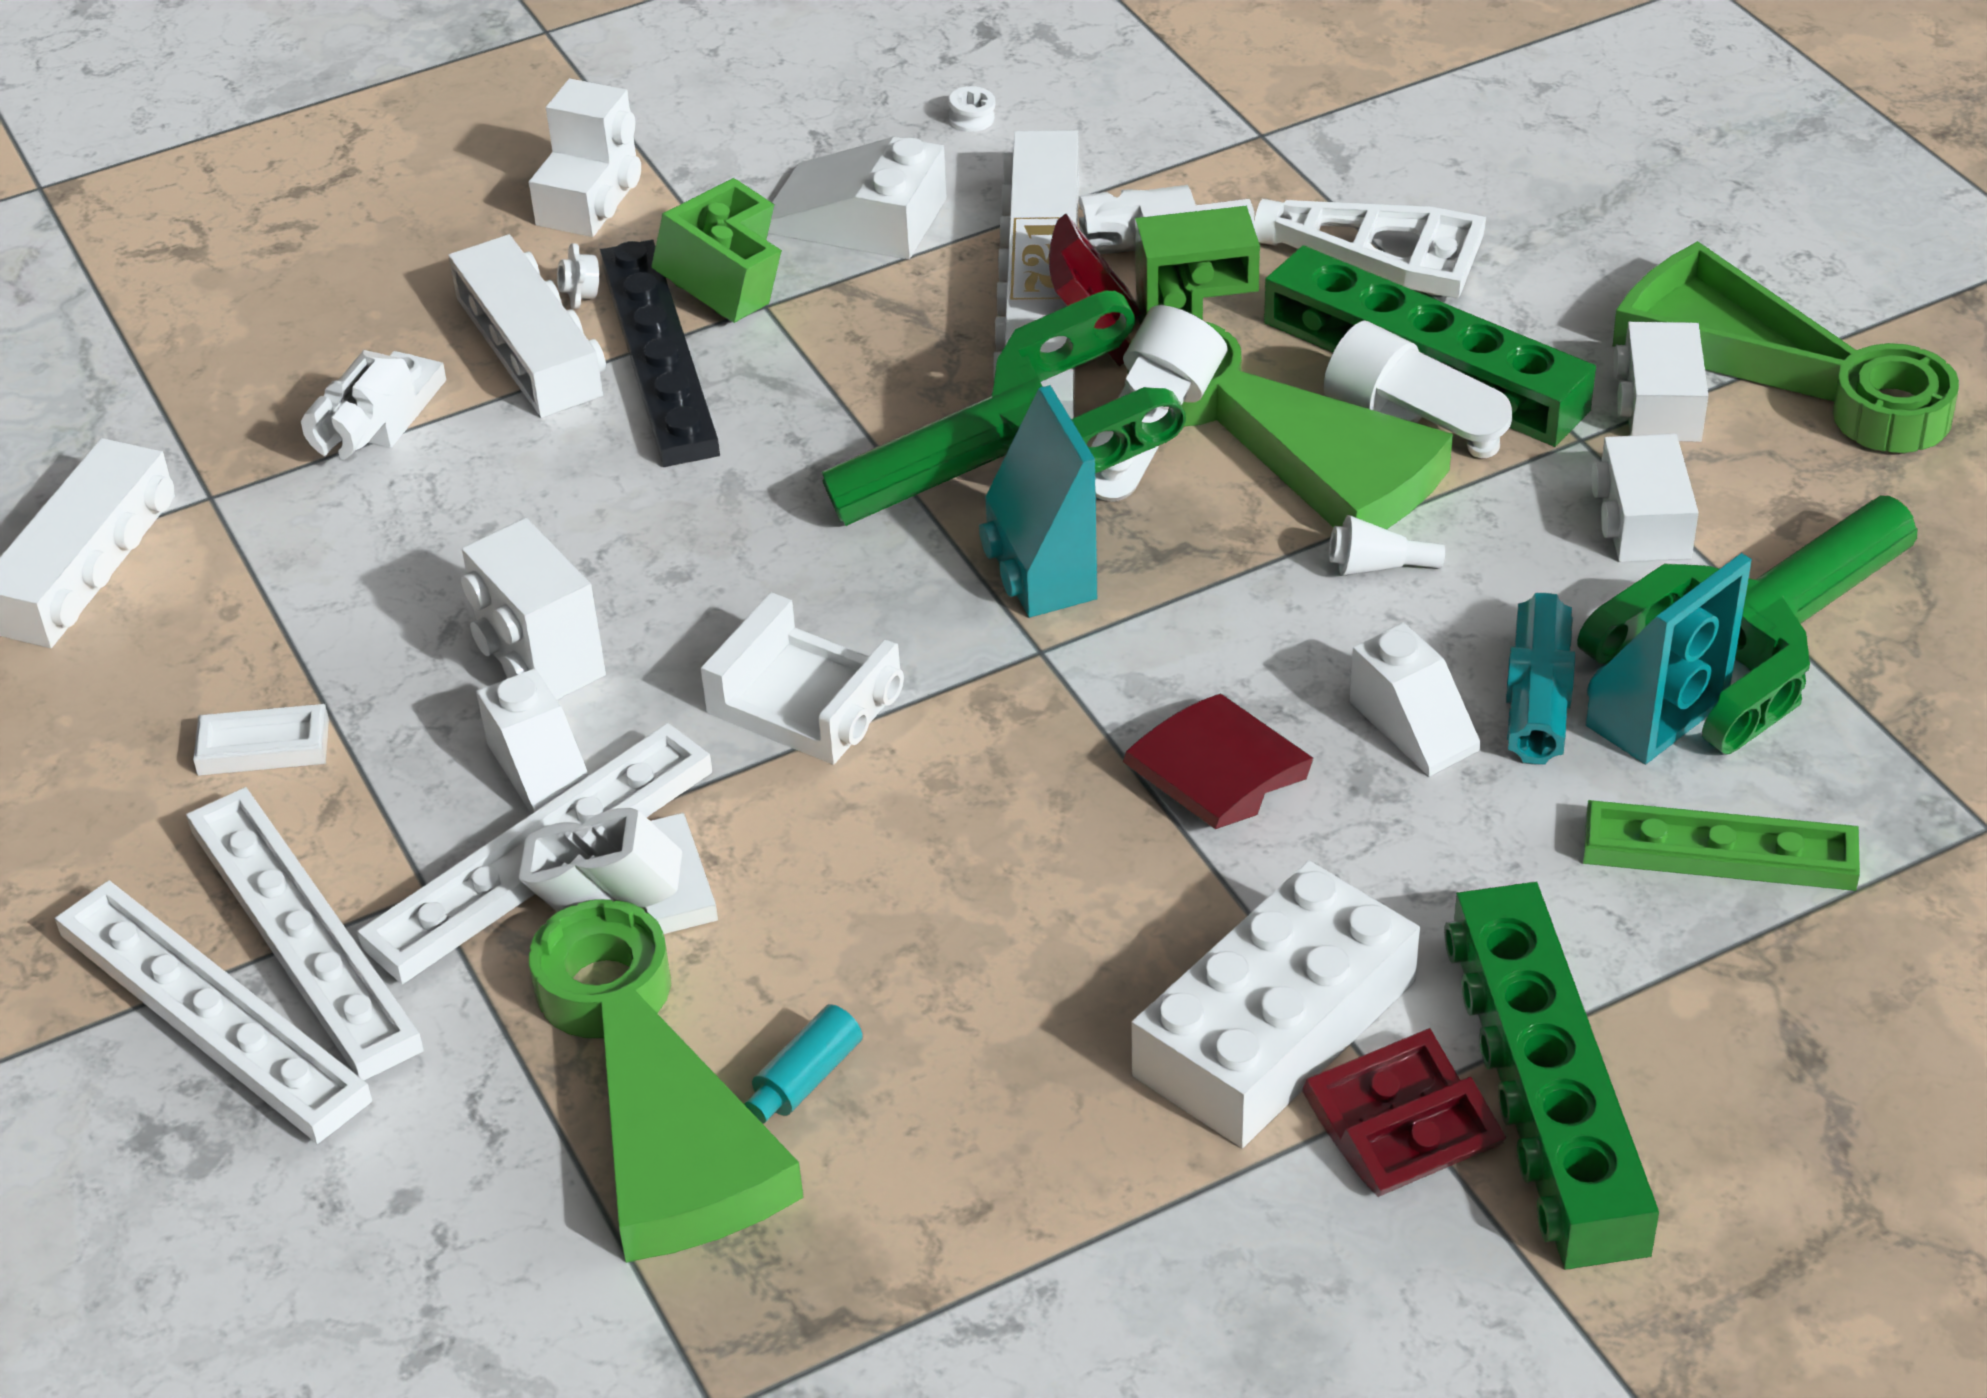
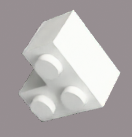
[529,78,641,237]

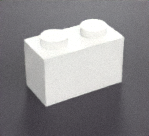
[1614,322,1708,442]
[1591,434,1699,562]

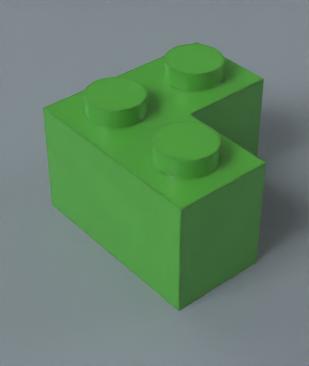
[651,178,782,323]
[1135,205,1260,325]

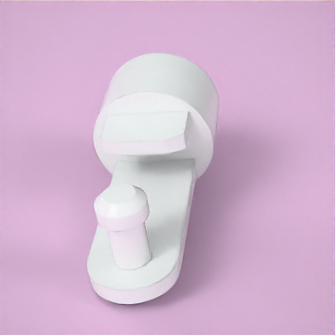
[1091,305,1227,502]
[1324,321,1512,458]

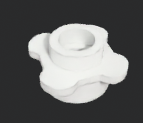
[557,243,599,309]

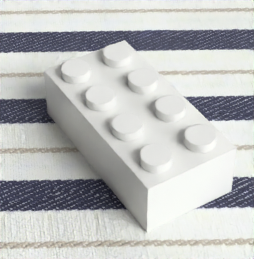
[1132,860,1420,1149]

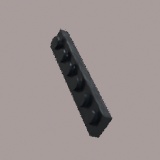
[600,239,720,467]

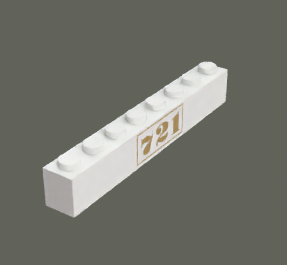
[992,130,1079,419]

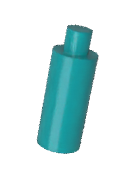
[744,1004,863,1124]

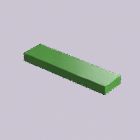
[1583,800,1860,891]

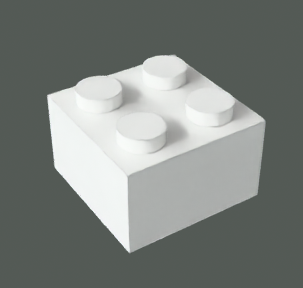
[461,518,606,700]

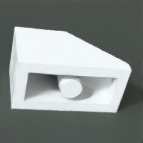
[1350,622,1480,777]
[476,668,589,814]

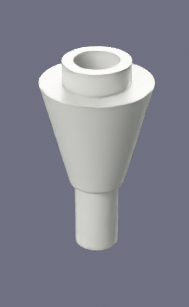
[1329,515,1445,576]

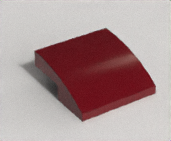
[1049,214,1141,367]
[1123,693,1314,829]
[1302,1028,1506,1197]

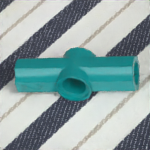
[1506,593,1575,765]

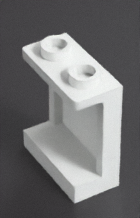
[701,592,904,765]

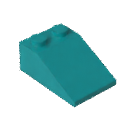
[979,385,1098,618]
[1586,553,1752,765]

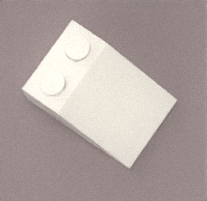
[768,137,947,260]

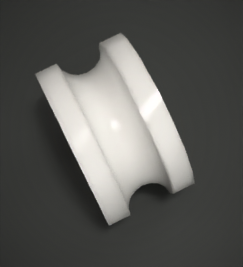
[949,86,995,132]

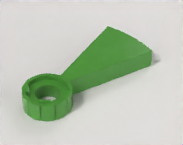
[1612,241,1959,453]
[1127,322,1453,530]
[529,899,804,1263]

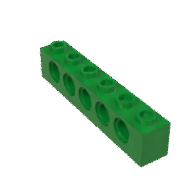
[1264,245,1596,447]
[1444,881,1659,1270]

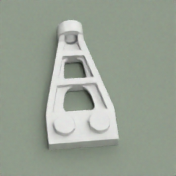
[1254,199,1486,299]

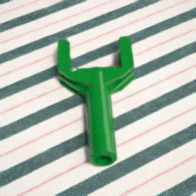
[822,291,1186,526]
[1577,495,1918,754]

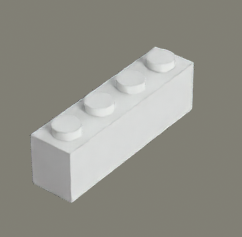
[448,234,606,418]
[0,438,175,649]

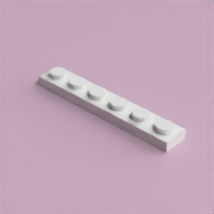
[357,723,712,985]
[186,787,424,1081]
[55,880,372,1144]

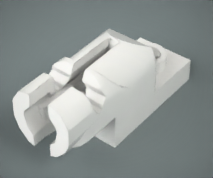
[1079,185,1254,254]
[301,350,446,460]

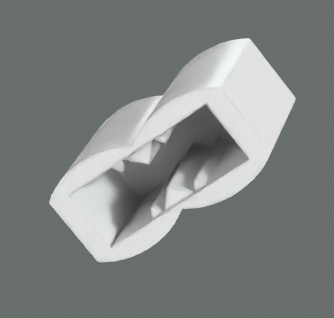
[519,808,682,912]

